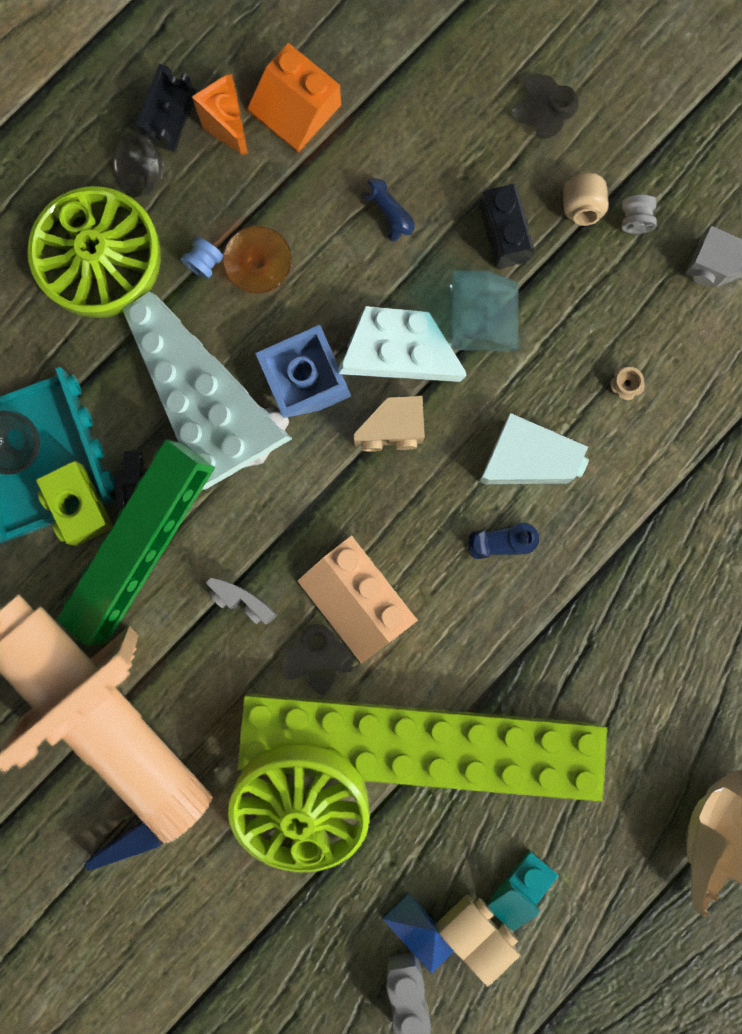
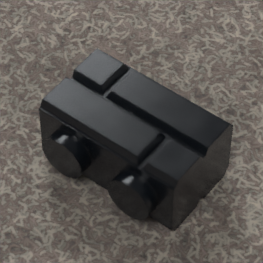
[479,184,534,269]

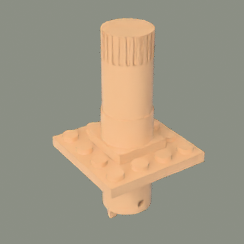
[0,595,213,844]

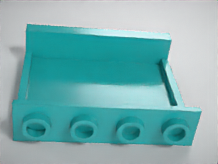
[0,367,116,544]

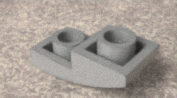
[206,578,278,624]

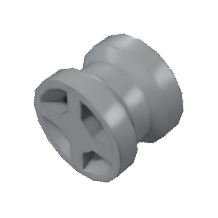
[622,195,657,234]

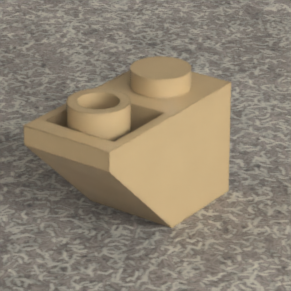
[354,396,425,452]

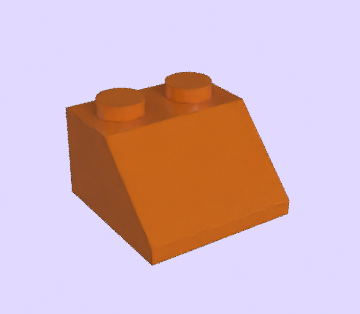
[248,43,341,153]

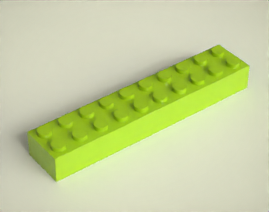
[237,693,607,802]

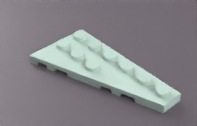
[122,292,292,490]

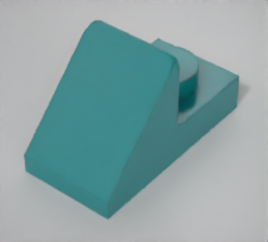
[486,850,559,931]

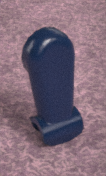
[361,178,415,242]
[468,523,539,559]

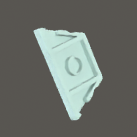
[338,306,466,382]

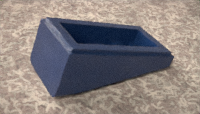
[84,821,163,871]

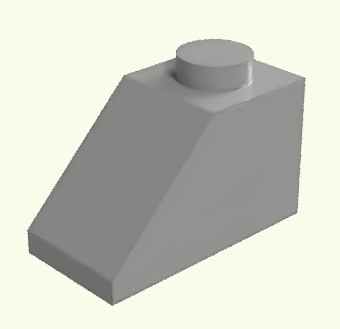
[685,226,742,287]

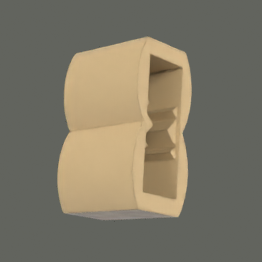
[436,894,520,987]

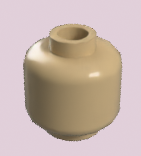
[563,172,608,226]

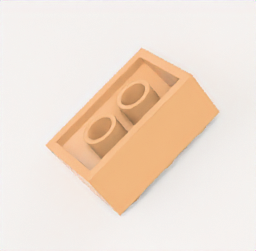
[297,535,418,664]

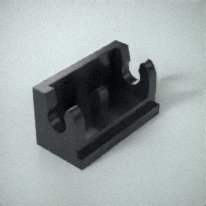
[136,64,197,152]

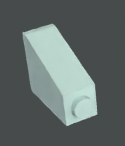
[479,413,589,484]

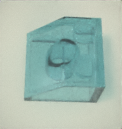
[450,271,518,351]

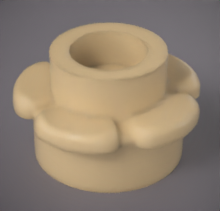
[611,367,645,400]

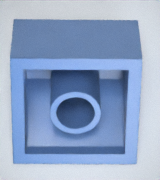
[256,325,352,418]

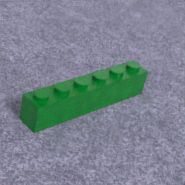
[57,440,216,646]

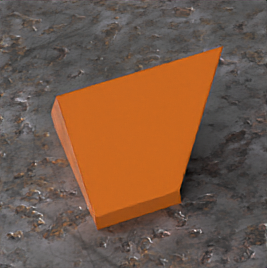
[192,74,248,155]

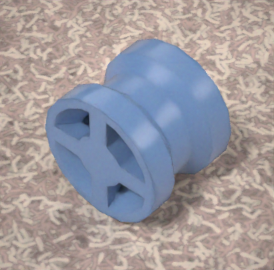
[180,236,224,280]

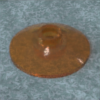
[223,226,292,294]

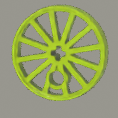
[28,186,161,318]
[228,745,369,872]

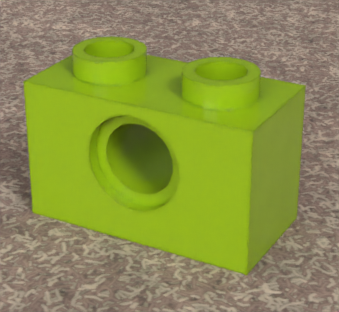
[36,461,113,546]

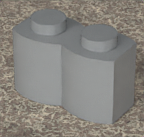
[386,952,431,1034]

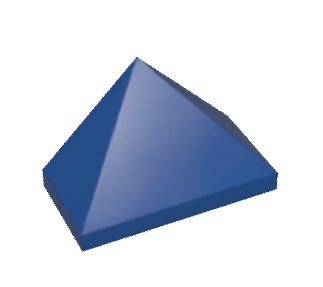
[383,892,455,974]

